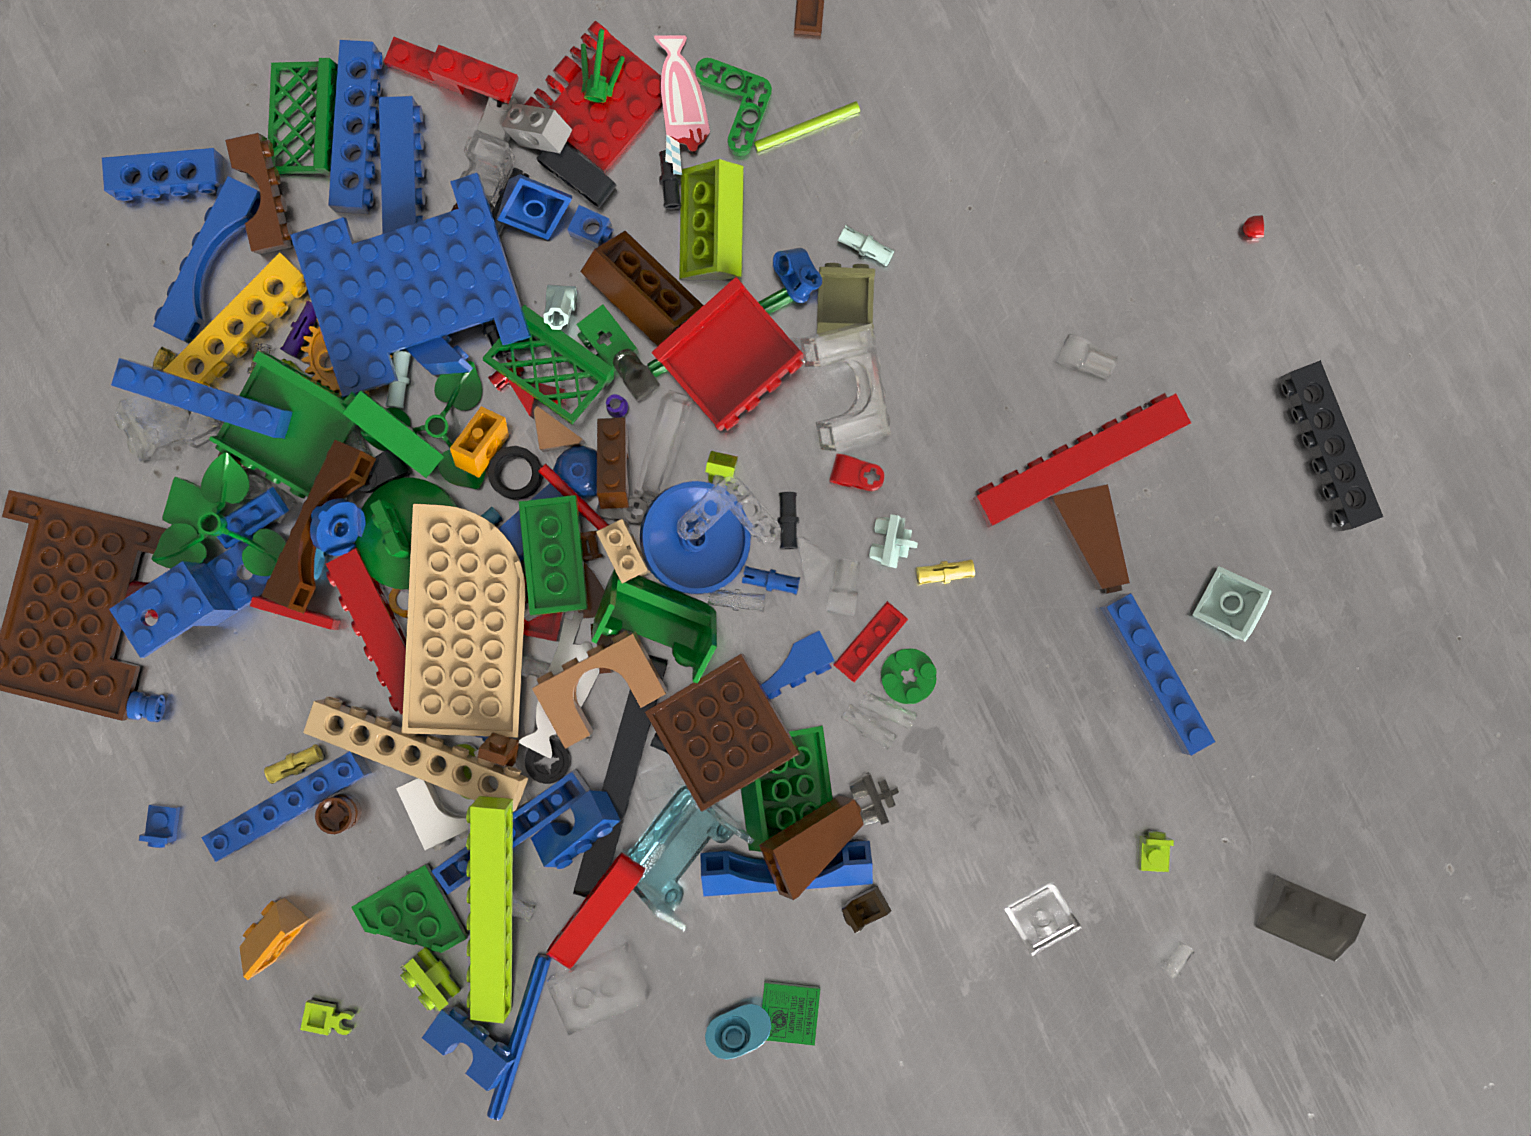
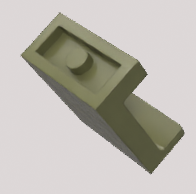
[816,263,875,340]

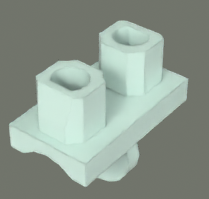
[869,514,918,568]

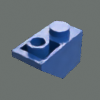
[406,335,473,375]

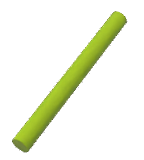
[754,101,860,152]

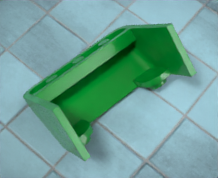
[591,569,717,684]

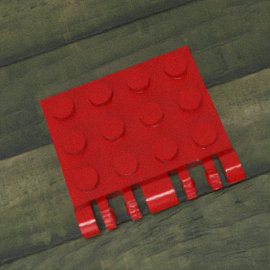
[524,21,663,174]

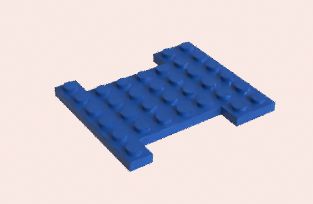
[290,173,531,398]

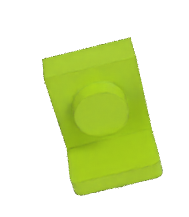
[1138,831,1174,872]

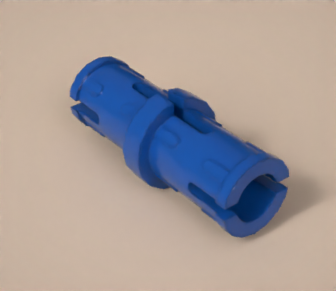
[742,566,800,595]

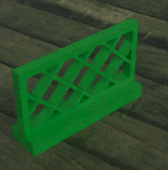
[268,58,338,176]
[483,305,614,425]

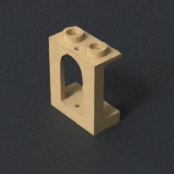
[596,519,651,583]

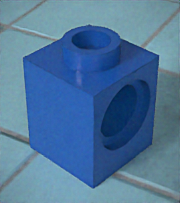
[567,205,614,248]

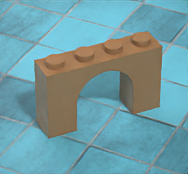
[532,630,668,749]

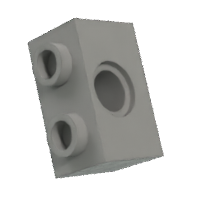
[501,103,572,153]

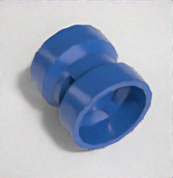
[127,691,165,722]

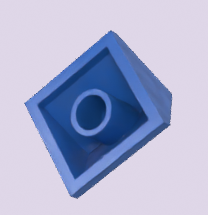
[497,175,572,240]

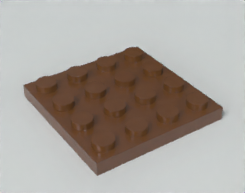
[645,654,801,812]

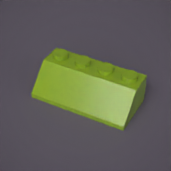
[679,159,744,280]

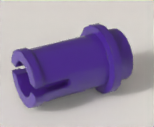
[606,394,628,418]

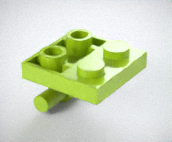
[400,947,461,1011]

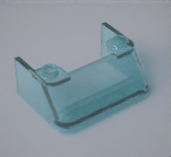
[627,786,754,931]

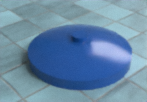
[640,481,751,594]

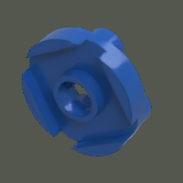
[310,498,365,556]

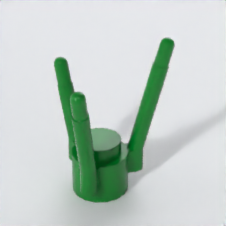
[581,29,625,103]

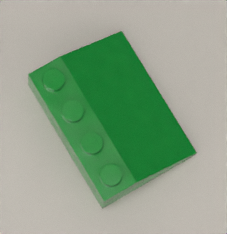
[741,726,833,852]

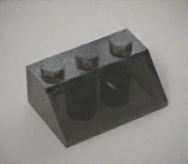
[1256,876,1366,962]

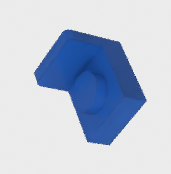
[139,804,180,848]

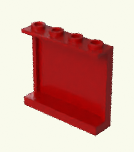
[651,277,805,431]

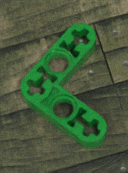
[695,58,772,157]

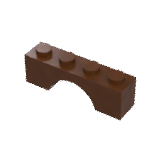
[225,133,293,255]

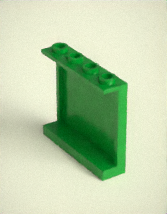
[209,351,356,499]

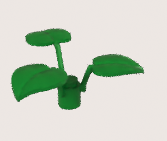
[361,361,485,489]
[151,453,286,576]

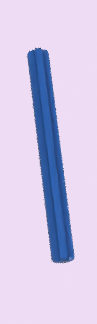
[487,954,551,1120]

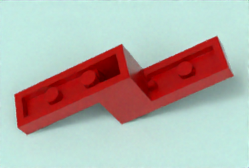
[384,37,519,104]

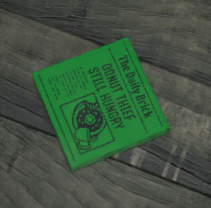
[762,981,821,1046]

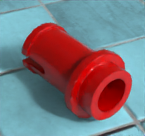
[488,358,525,391]

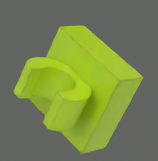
[705,451,738,486]

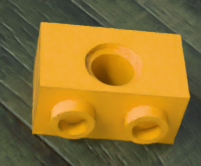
[450,406,509,477]

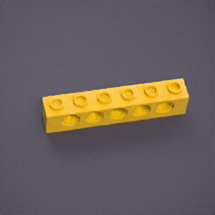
[163,253,307,386]

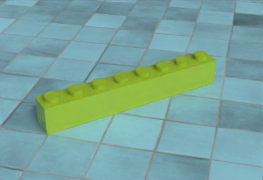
[466,796,513,1024]

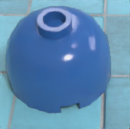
[553,446,598,501]

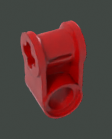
[829,454,885,492]

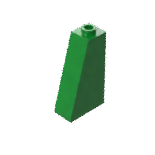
[341,390,444,478]

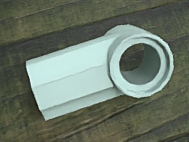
[544,285,577,330]

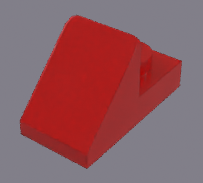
[509,380,568,419]

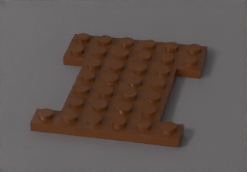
[0,490,167,721]

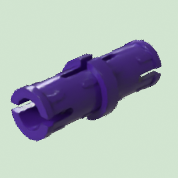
[280,301,317,358]

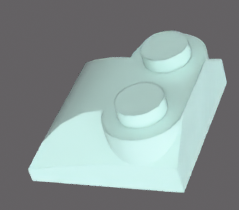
[1193,566,1271,641]

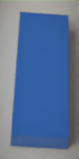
[217,487,289,550]

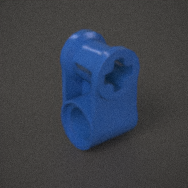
[773,248,822,303]

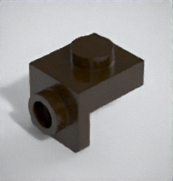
[842,886,892,933]

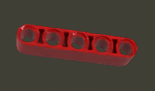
[546,852,646,969]

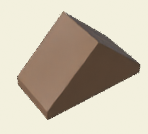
[534,406,585,452]

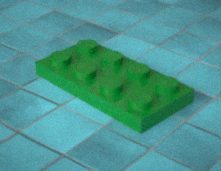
[519,495,588,616]

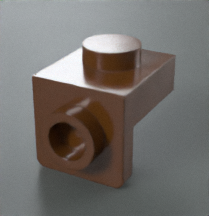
[477,732,519,767]

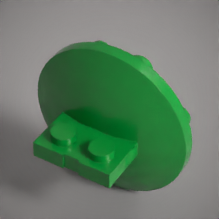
[355,477,457,590]

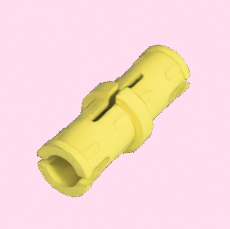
[916,559,975,585]
[264,744,324,784]

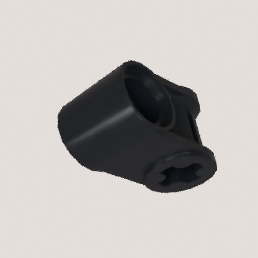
[357,449,410,493]

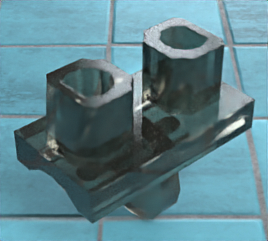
[849,772,899,825]

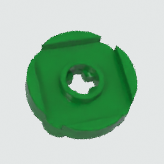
[880,648,937,704]

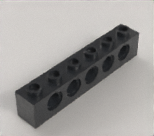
[1281,360,1383,531]

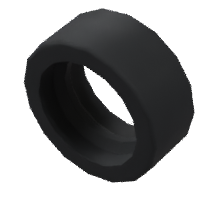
[487,446,543,500]

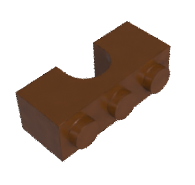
[597,417,629,509]

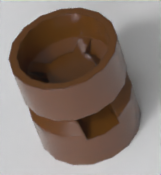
[315,793,362,835]

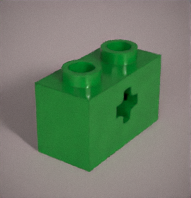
[576,304,639,372]

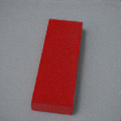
[250,596,341,630]
[833,601,908,683]

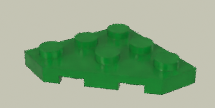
[351,864,468,953]

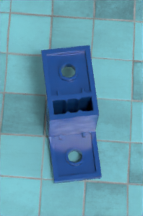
[109,533,270,658]

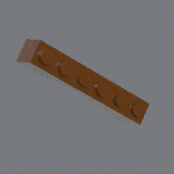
[261,440,376,614]

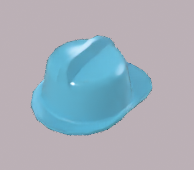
[705,1004,771,1060]

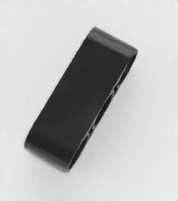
[536,144,617,208]

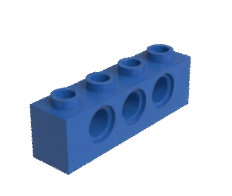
[102,148,224,201]

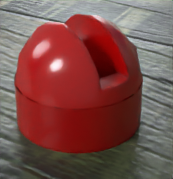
[1243,215,1264,238]

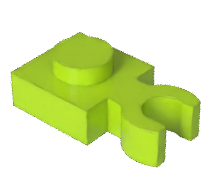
[300,1000,355,1035]

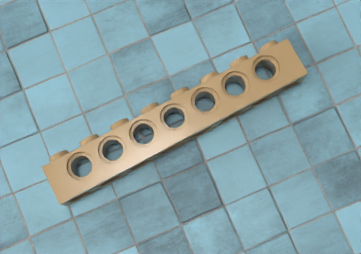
[303,696,528,811]

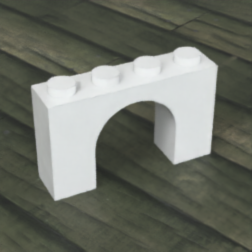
[396,750,532,851]

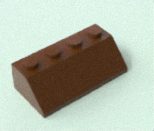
[580,231,704,346]

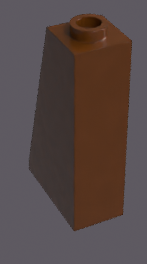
[1048,484,1130,594]
[759,795,864,900]

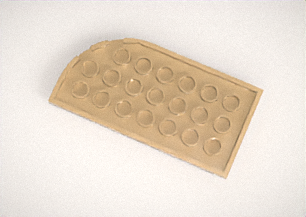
[402,504,525,737]

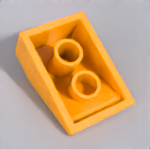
[239,898,310,980]

